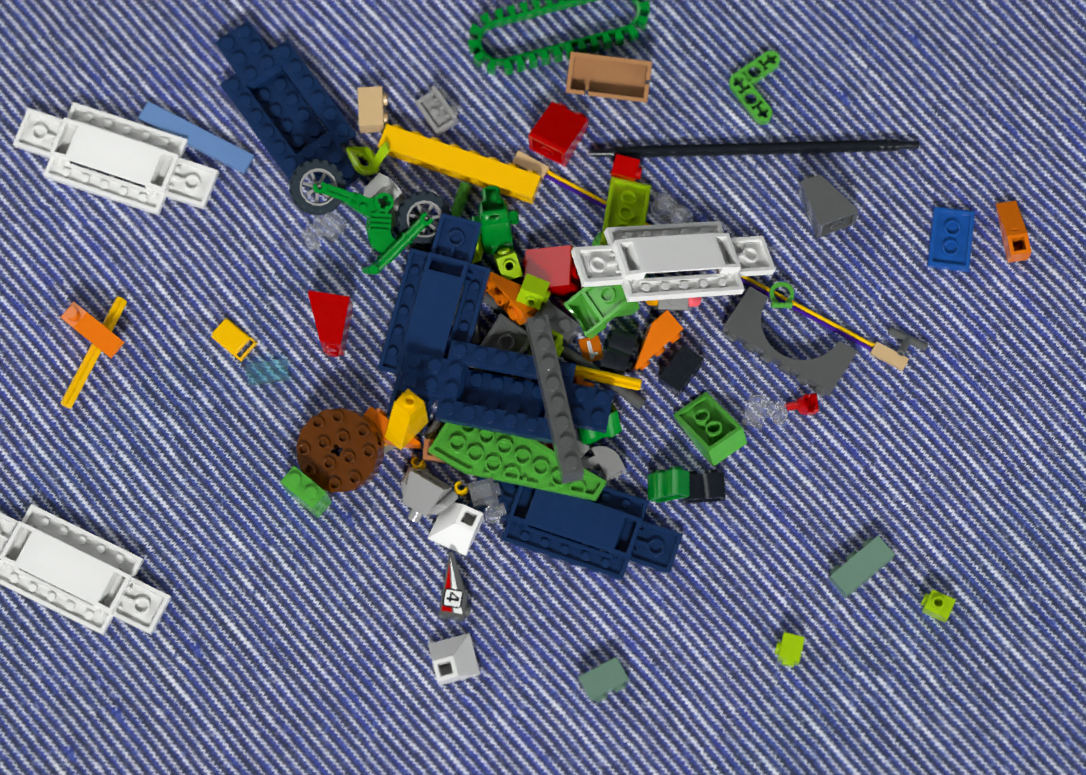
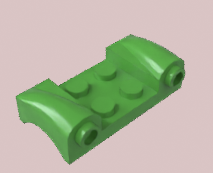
[564,274,649,339]

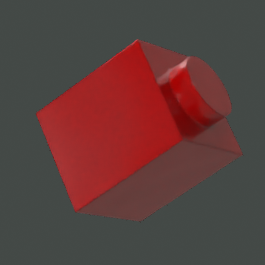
[611,154,643,182]

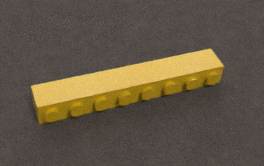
[378,124,541,204]

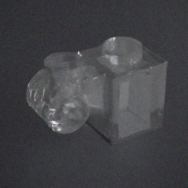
[300,211,347,250]
[742,395,788,430]
[468,477,507,524]

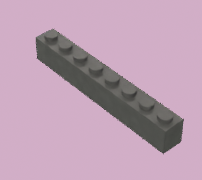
[526,314,584,484]

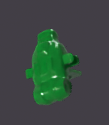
[471,185,519,255]

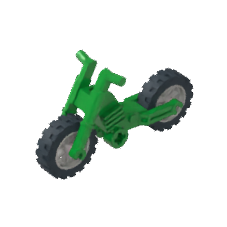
[289,159,452,275]

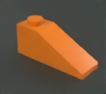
[60,301,125,358]

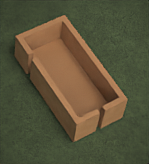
[566,51,653,103]

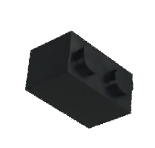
[658,345,704,397]

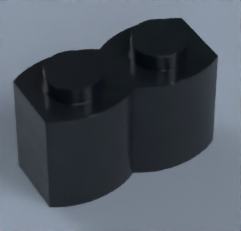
[600,327,641,376]
[682,469,726,504]

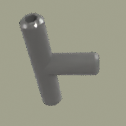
[888,327,928,356]

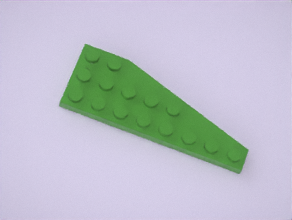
[428,423,607,501]

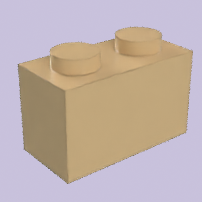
[358,86,389,133]

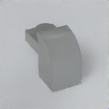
[581,446,626,482]

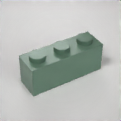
[828,535,895,599]

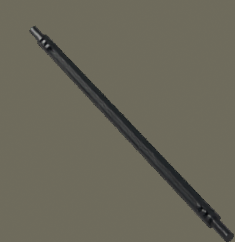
[590,139,919,159]

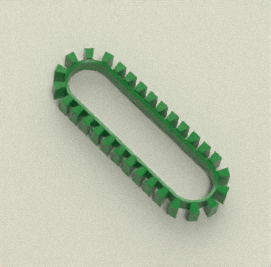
[468,0,650,76]

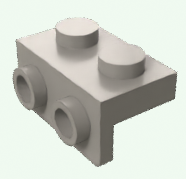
[415,85,458,136]

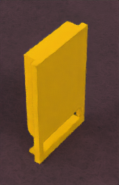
[211,318,258,362]

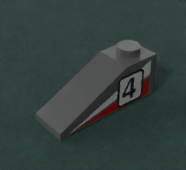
[438,552,471,622]

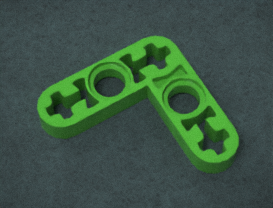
[729,51,780,125]

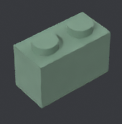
[579,657,629,703]

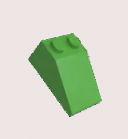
[673,391,747,466]

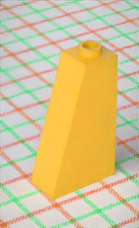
[385,389,428,450]

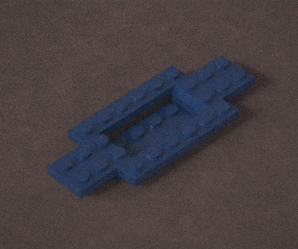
[214,20,363,190]
[378,213,492,426]
[397,340,614,443]
[468,477,683,582]

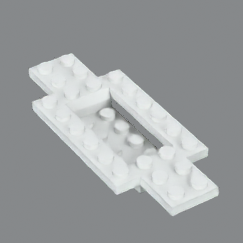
[13,102,219,215]
[571,221,776,302]
[0,504,171,636]

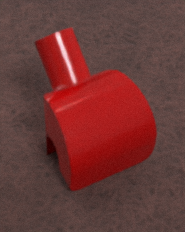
[786,393,819,415]

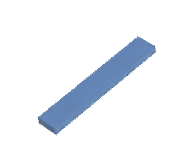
[138,101,255,175]

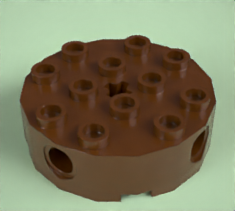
[296,408,384,493]

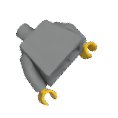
[401,457,468,523]

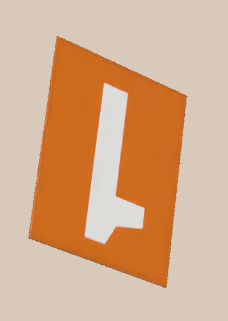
[578,335,604,362]

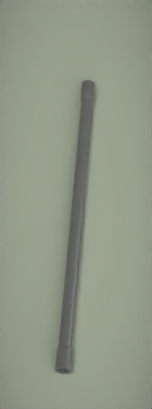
[405,243,647,410]

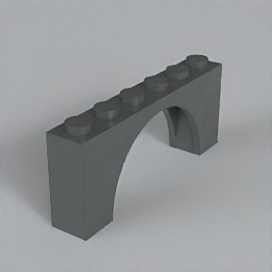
[723,286,857,397]

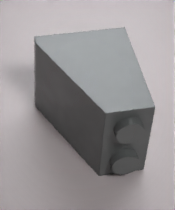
[798,174,859,239]

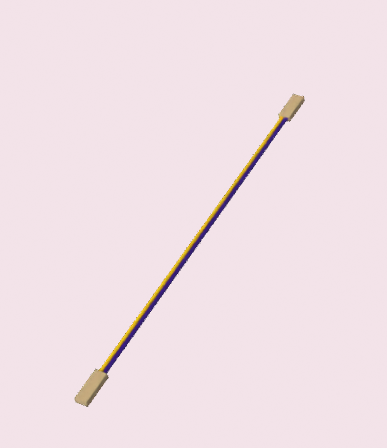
[512,150,909,371]

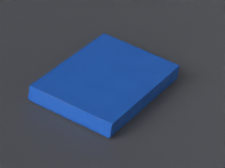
[927,206,975,272]

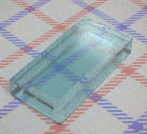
[245,359,290,386]

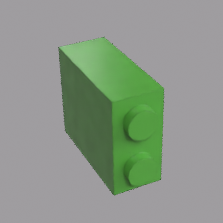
[280,466,332,518]

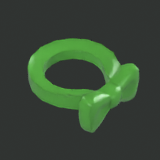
[769,282,794,309]

